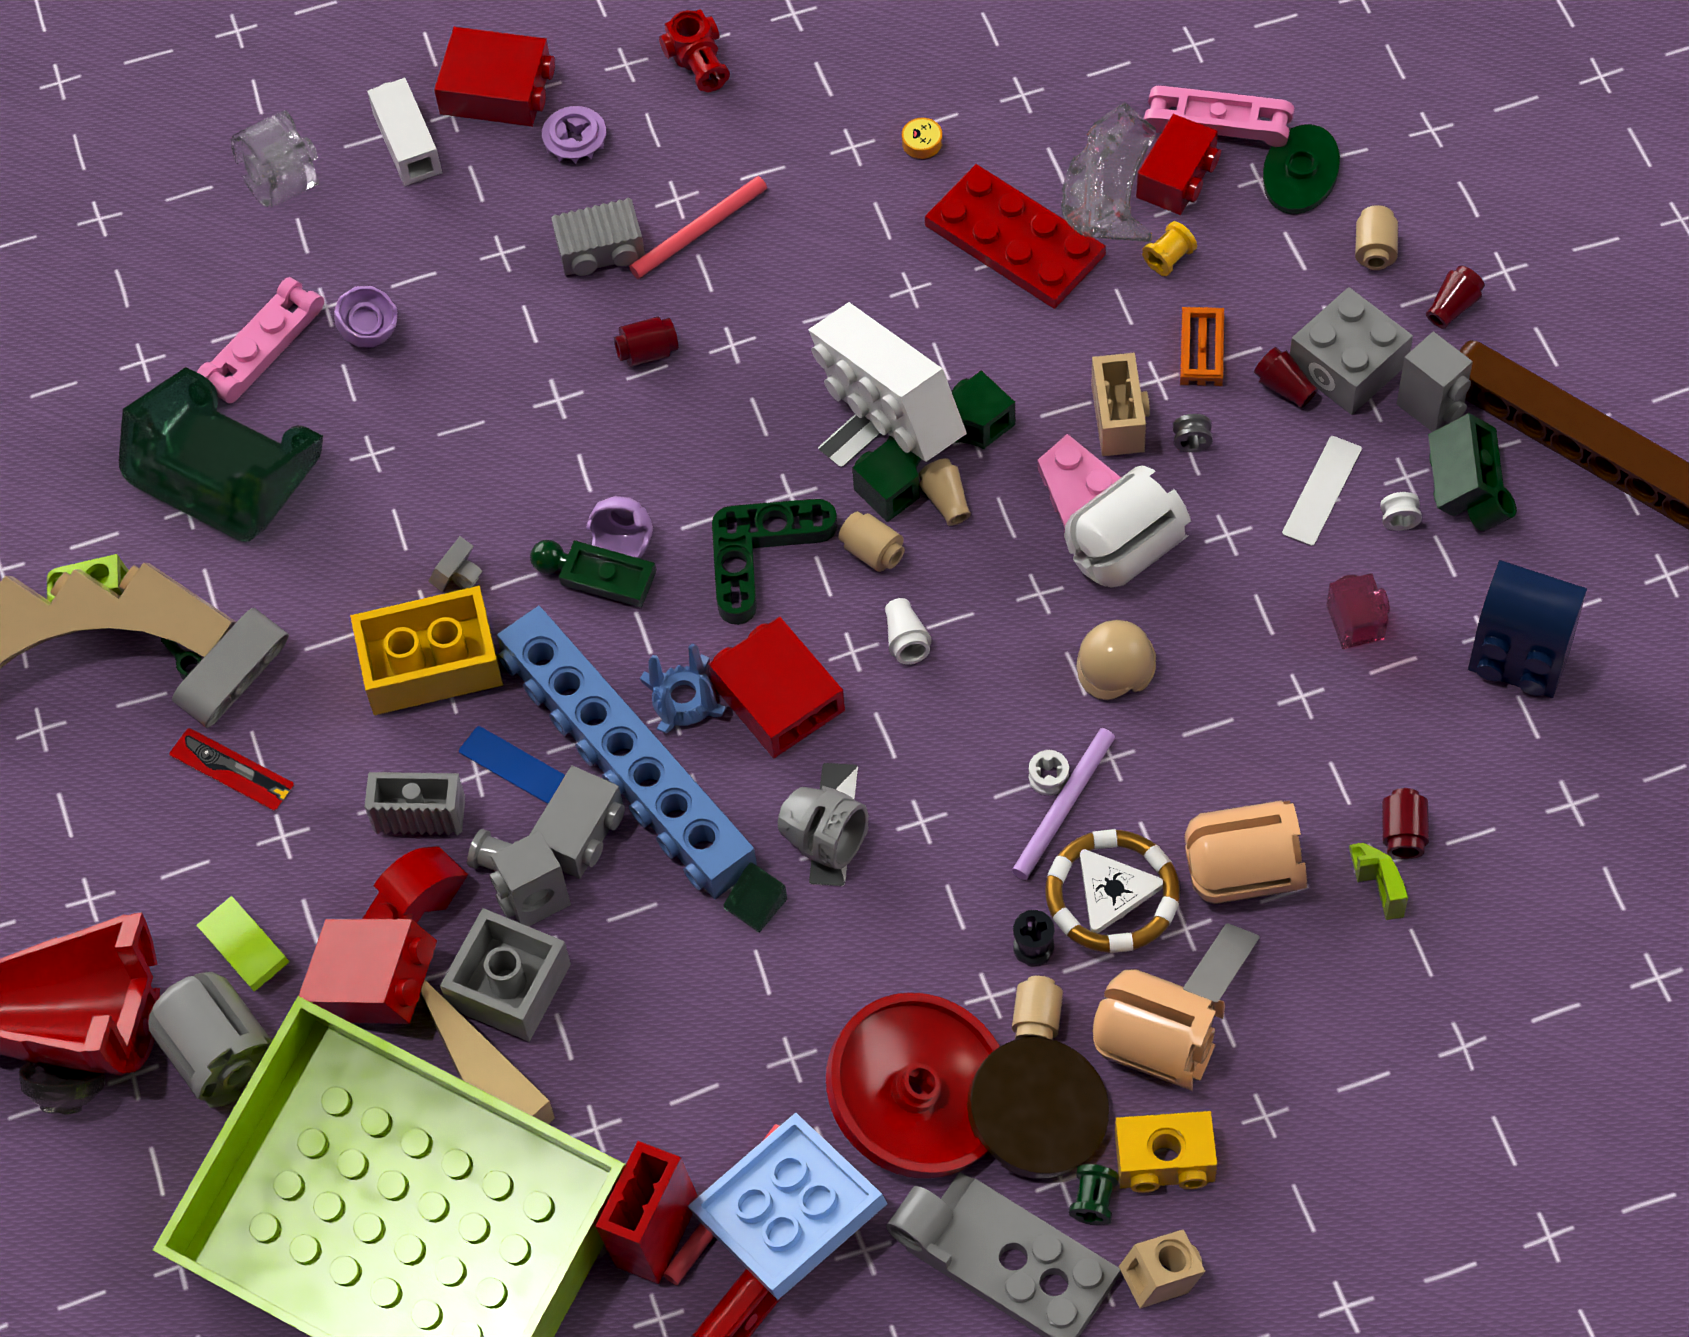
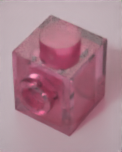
[1326,573,1390,649]

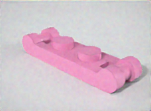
[1142,86,1295,147]
[195,277,324,404]

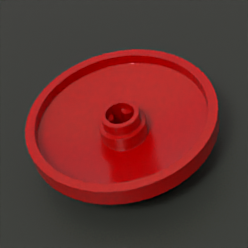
[826,992,1000,1179]

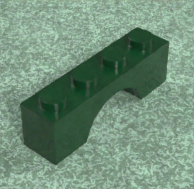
[852,370,1016,522]

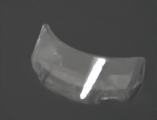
[1061,102,1156,242]

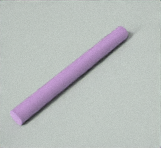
[1012,728,1115,880]

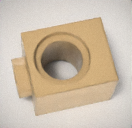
[1119,1229,1205,1309]

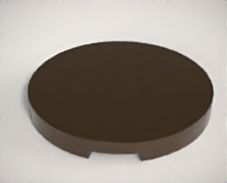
[967,1037,1109,1178]

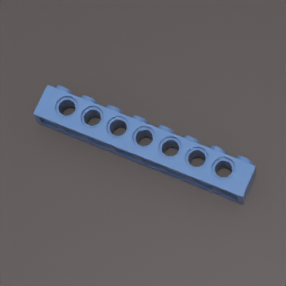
[497,605,757,900]

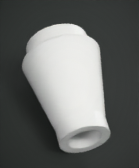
[885,598,932,664]

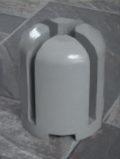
[148,972,272,1108]

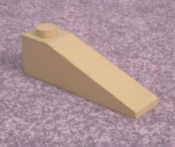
[421,980,555,1124]

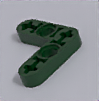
[712,499,838,625]

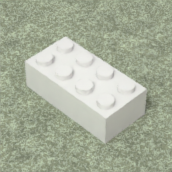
[808,302,967,462]

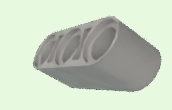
[172,608,289,728]

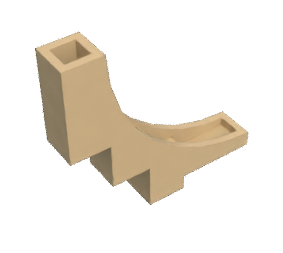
[0,563,236,669]

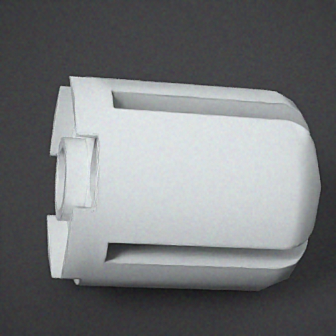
[1064,465,1191,588]

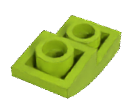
[196,896,289,992]

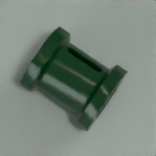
[1069,1164,1119,1225]

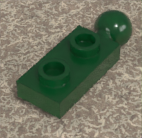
[530,540,657,608]

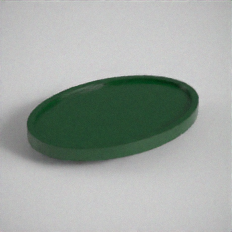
[1263,124,1340,214]

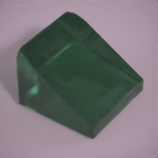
[723,862,787,933]

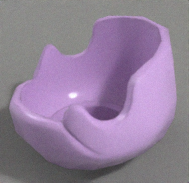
[334,286,398,348]
[586,496,653,558]

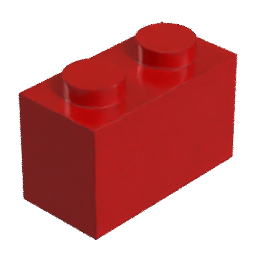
[1136,113,1221,215]

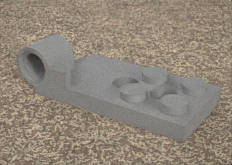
[886,1172,1121,1337]

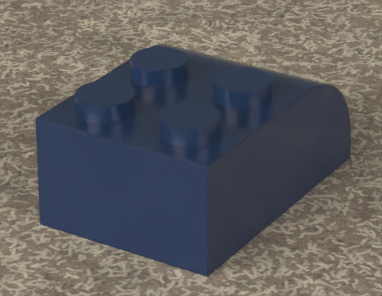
[1468,560,1587,698]

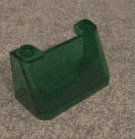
[118,367,323,542]

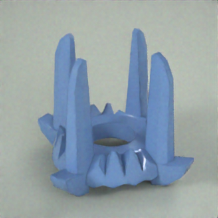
[640,644,727,734]

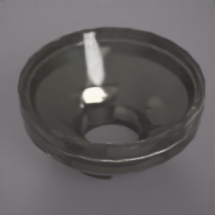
[19,1062,106,1115]

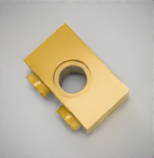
[1115,1111,1217,1193]

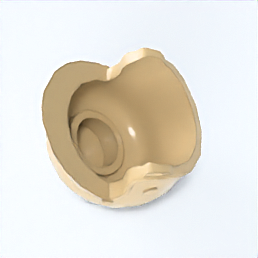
[1076,620,1156,700]

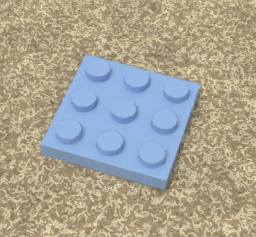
[688,1113,887,1300]

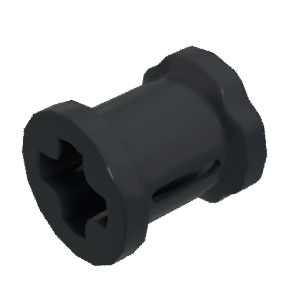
[1013,910,1055,967]

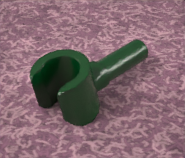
[161,637,202,680]

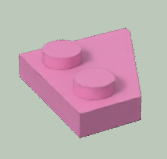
[1038,434,1121,533]

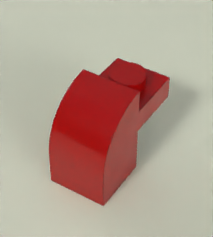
[362,846,468,923]

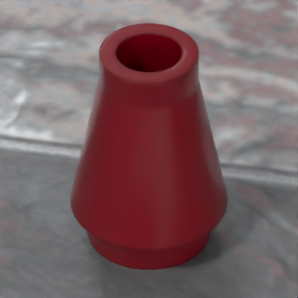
[1426,266,1485,329]
[1254,347,1318,408]

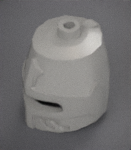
[778,786,869,869]

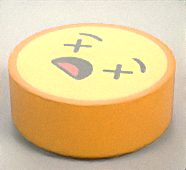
[902,118,942,159]

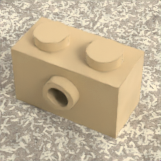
[1091,353,1150,456]

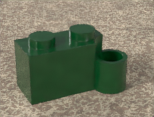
[1428,413,1517,532]

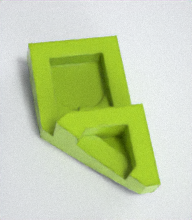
[1349,843,1408,920]

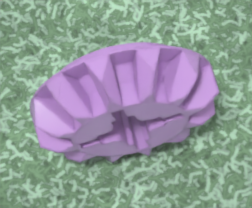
[542,106,607,164]

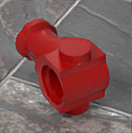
[659,9,730,93]

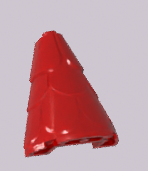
[0,912,160,1075]

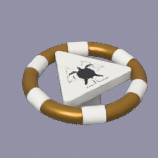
[1045,829,1180,953]

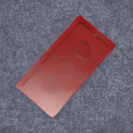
[925,164,1106,309]

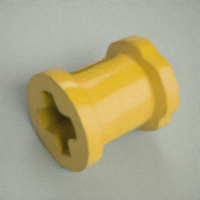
[1142,221,1197,276]

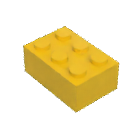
[350,585,503,715]

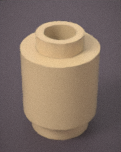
[1355,206,1398,270]
[838,511,905,572]
[1012,976,1063,1040]

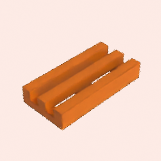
[1180,307,1224,386]

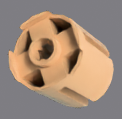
[1185,801,1307,904]
[1093,969,1225,1091]

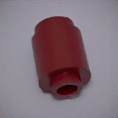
[614,316,679,367]
[1382,788,1429,859]

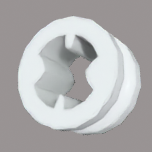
[1380,492,1422,531]
[1029,750,1069,796]

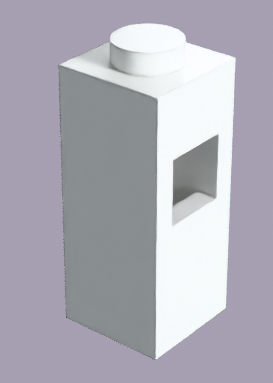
[367,78,442,187]

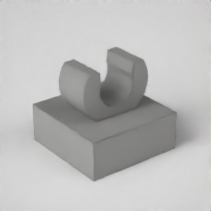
[429,536,482,592]

